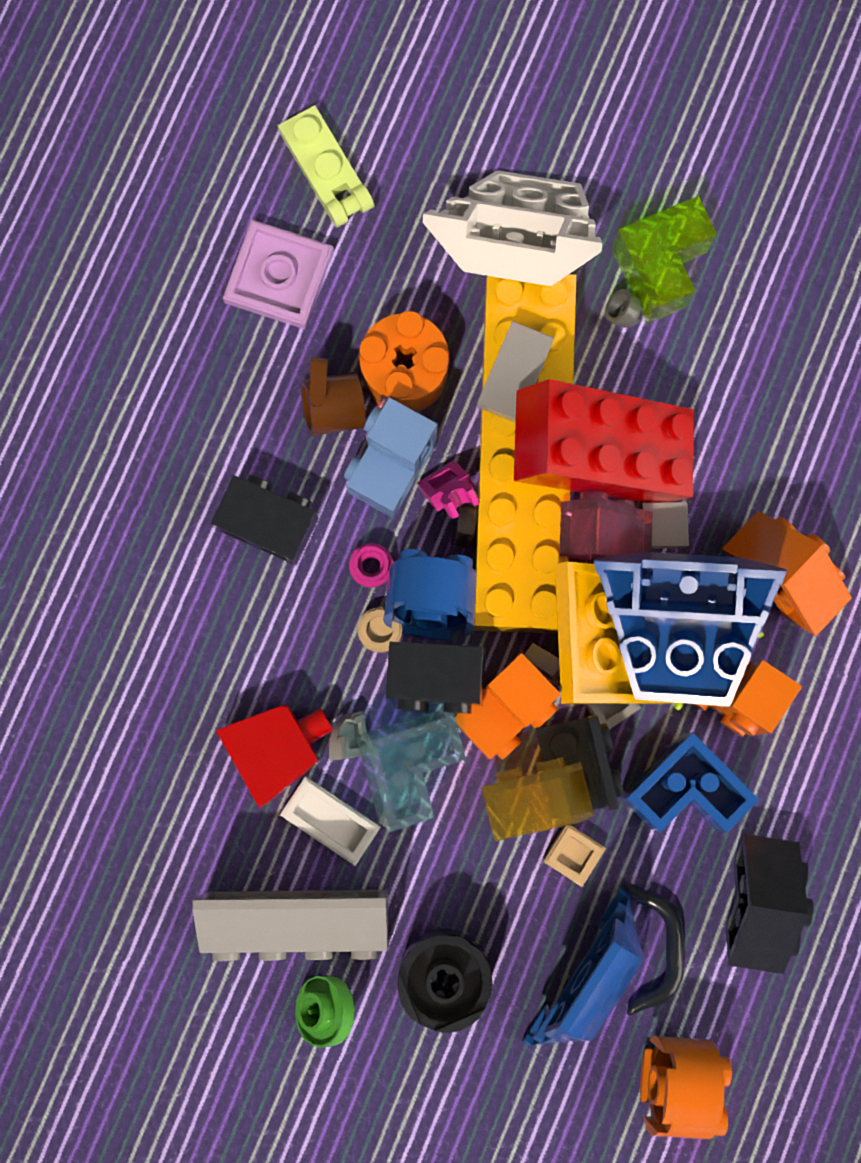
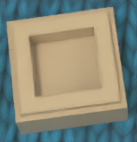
[542,823,606,887]

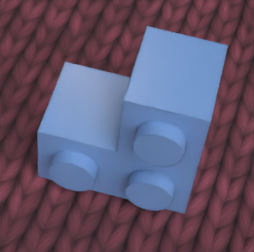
[344,397,437,519]

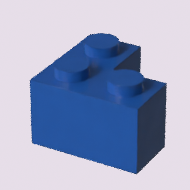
[620,732,759,833]

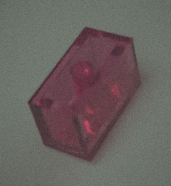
[559,492,653,564]

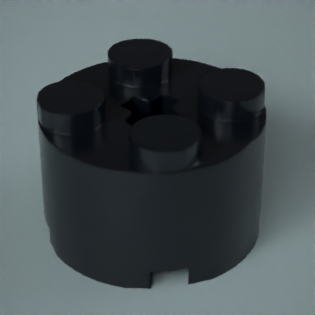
[397,929,493,1033]

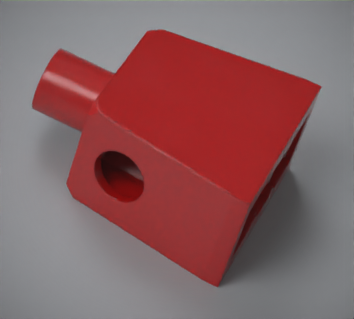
[216,704,333,808]

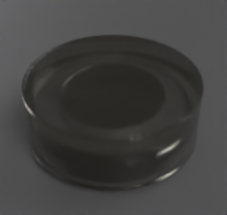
[451,503,478,548]

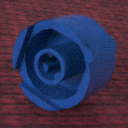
[383,549,477,640]

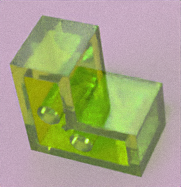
[612,195,717,324]

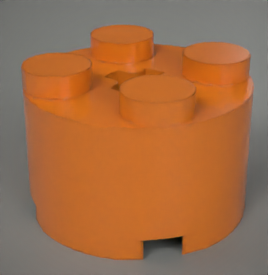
[359,311,449,412]
[640,1036,732,1139]

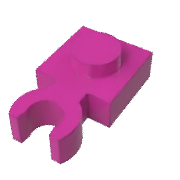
[417,460,480,519]

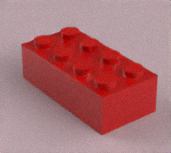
[514,379,694,503]

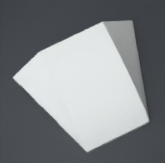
[423,170,603,286]

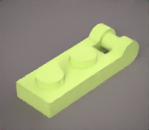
[278,105,375,228]

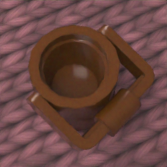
[301,357,365,436]

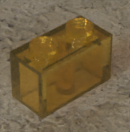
[481,757,595,841]

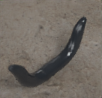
[626,883,684,1016]

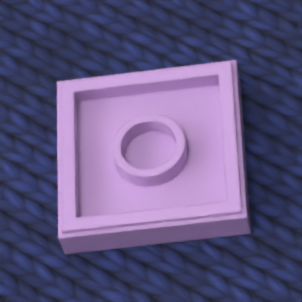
[223,219,334,330]

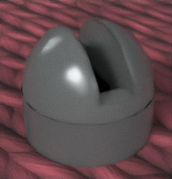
[605,289,644,328]

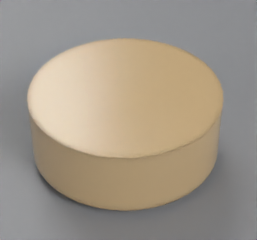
[358,607,402,653]

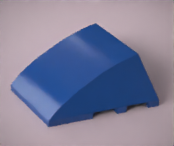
[594,552,787,706]
[521,886,645,1047]

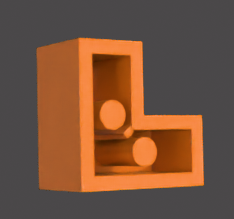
[722,511,852,636]
[451,653,561,760]
[690,660,803,737]

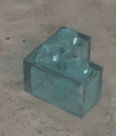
[356,710,466,832]

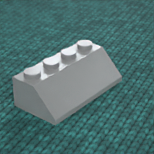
[193,890,389,961]

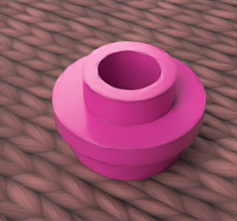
[349,543,393,588]

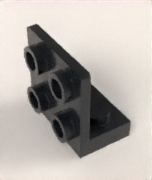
[535,715,624,818]

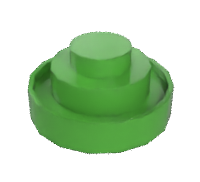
[295,975,355,1048]

